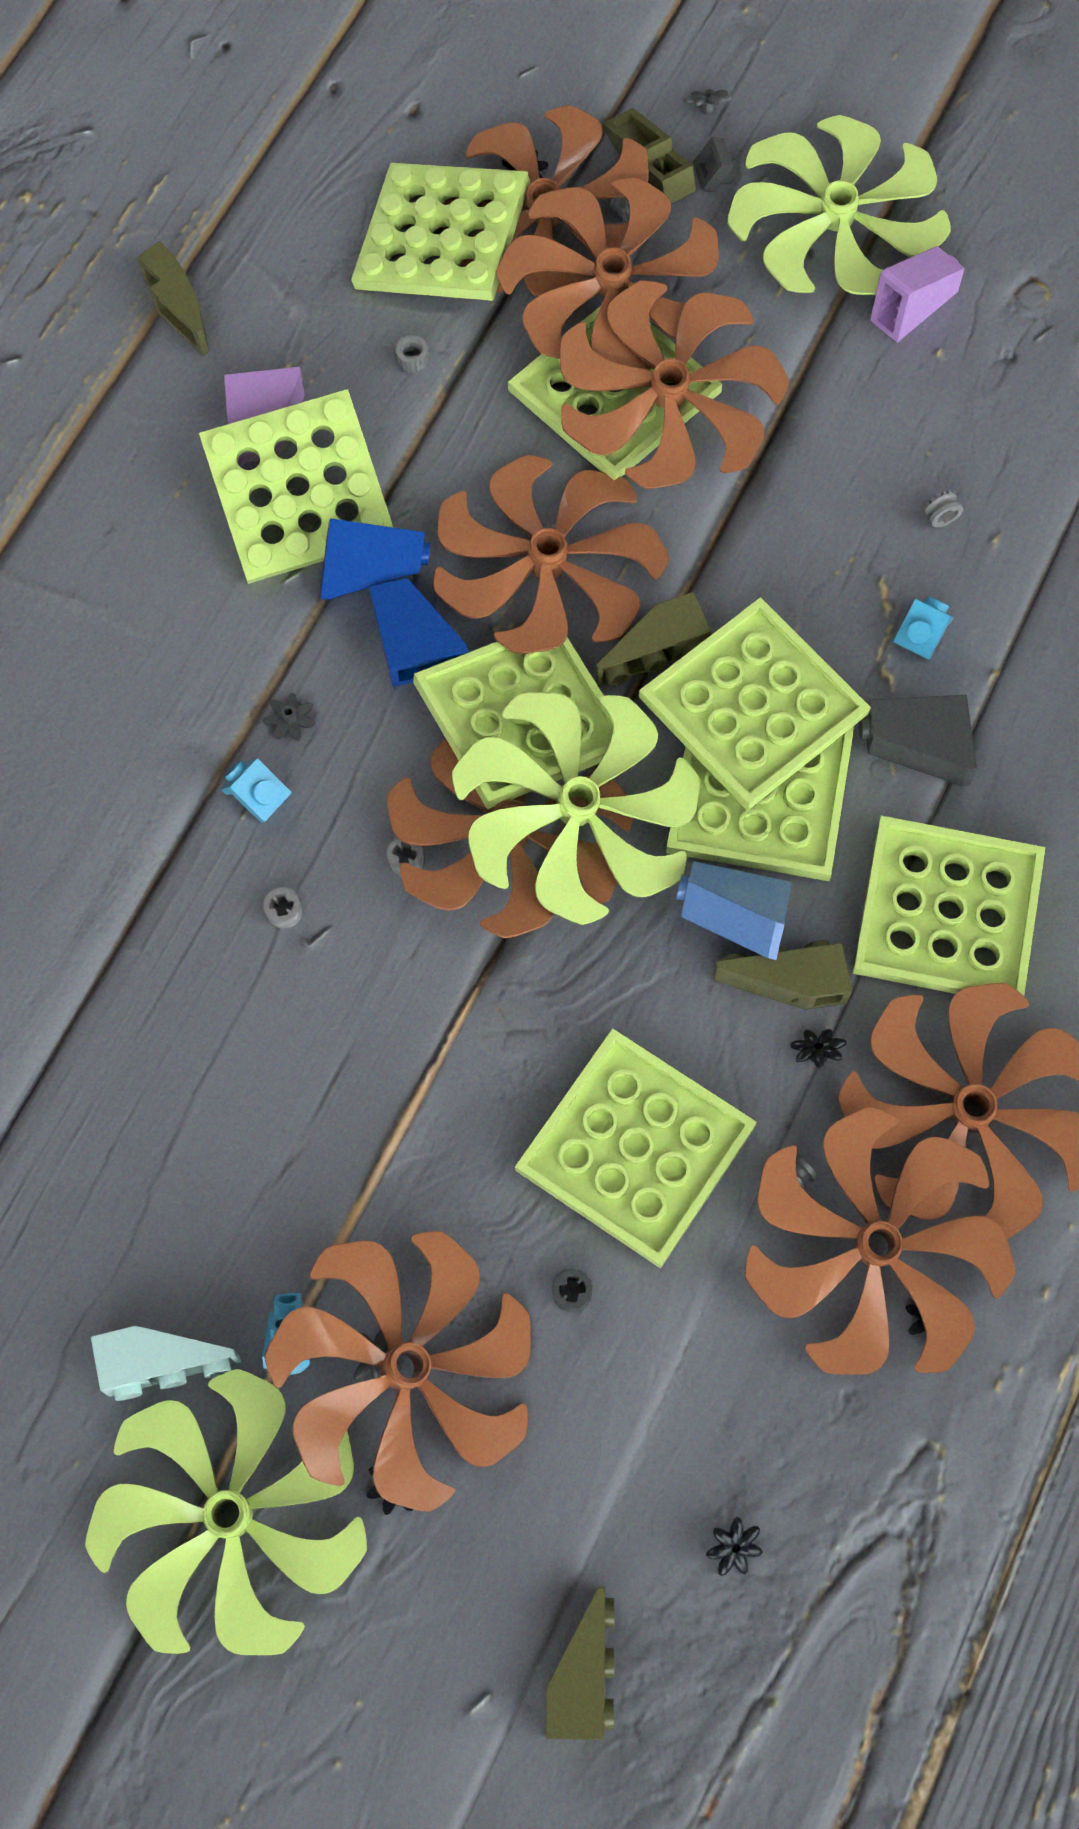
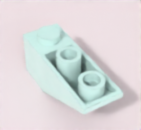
[91,1326,242,1401]

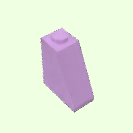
[870,246,965,343]
[224,367,305,470]

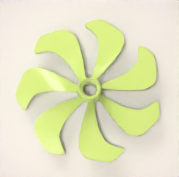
[727,115,951,295]
[452,693,700,925]
[85,1369,367,1655]

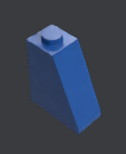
[319,518,430,601]
[369,578,468,687]

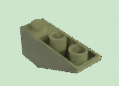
[596,592,711,687]
[713,940,852,1010]
[546,1587,614,1740]

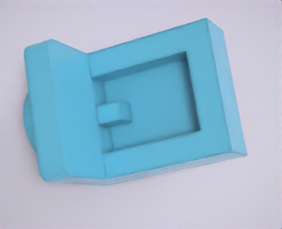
[893,596,954,660]
[221,758,292,822]

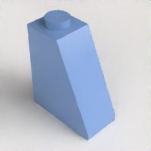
[676,861,792,960]

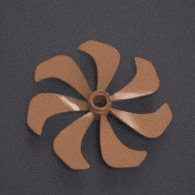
[440,105,649,296]
[496,177,719,370]
[560,280,789,489]
[434,455,669,653]
[387,739,634,938]
[838,983,1079,1239]
[745,1106,1016,1375]
[264,1231,531,1512]

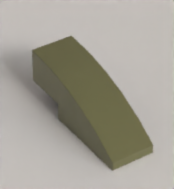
[602,108,696,204]
[137,241,209,356]

